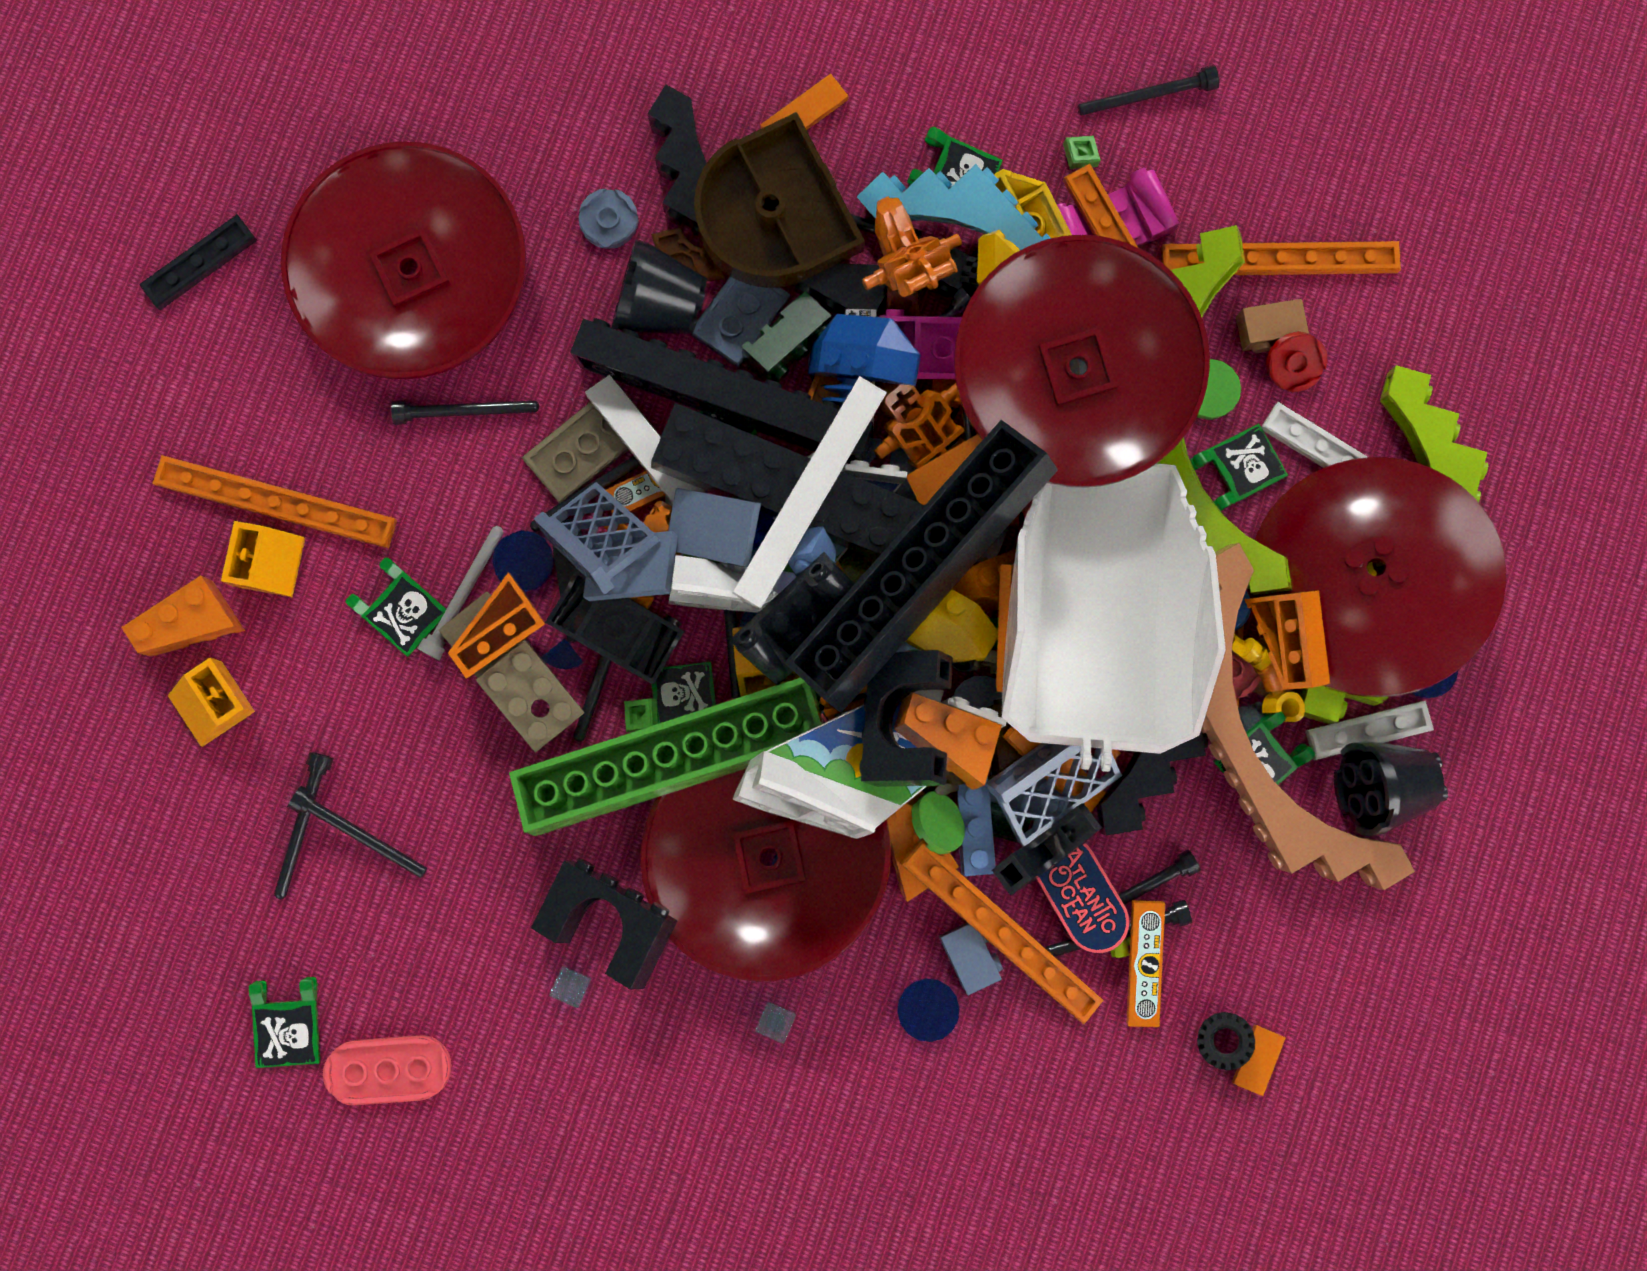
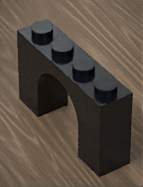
[859,650,953,787]
[531,858,678,990]

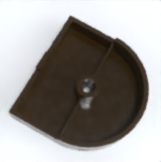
[694,112,865,288]

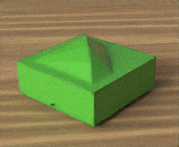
[1063,136,1101,169]
[624,698,658,732]

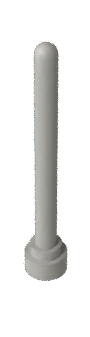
[417,526,503,660]

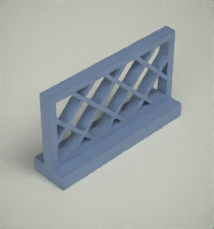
[534,482,660,595]
[986,743,1122,847]

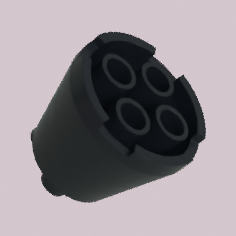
[611,239,707,335]
[1334,741,1448,836]

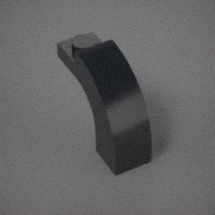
[992,803,1102,896]

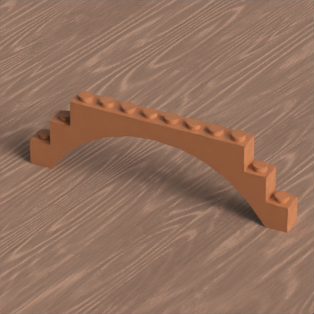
[1201,543,1415,890]

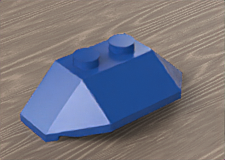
[808,314,921,386]

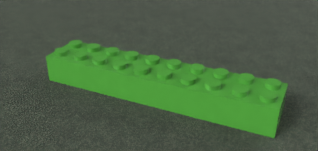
[509,678,824,836]

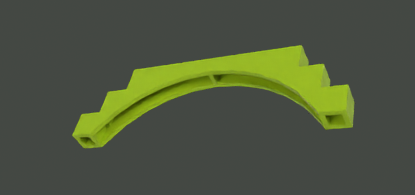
[1157,225,1292,595]
[1300,365,1488,724]

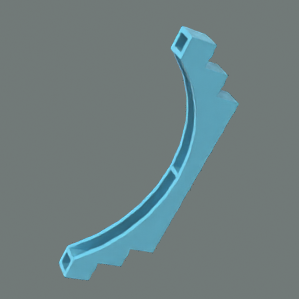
[857,164,1087,375]

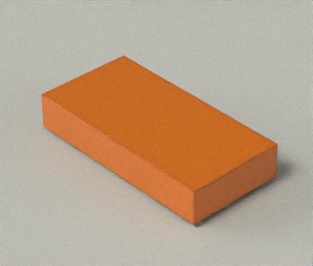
[1231,1024,1286,1096]

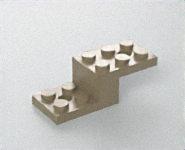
[439,591,585,753]

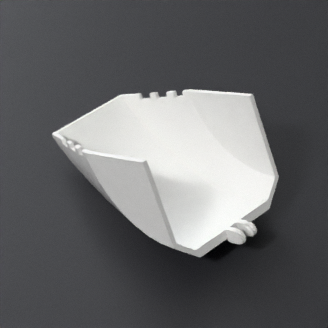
[1002,463,1226,772]

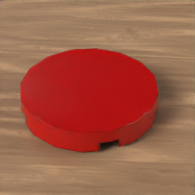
[1266,331,1328,392]

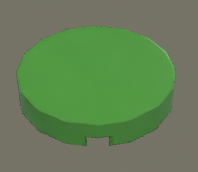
[1197,359,1241,420]
[912,791,965,854]

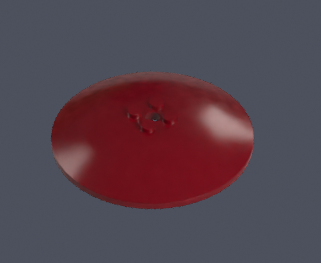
[281,141,526,379]
[954,235,1210,488]
[1249,457,1506,697]
[641,768,891,982]

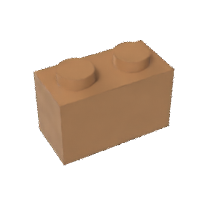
[1236,299,1309,353]

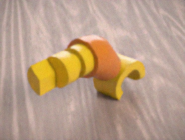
[1232,634,1305,722]

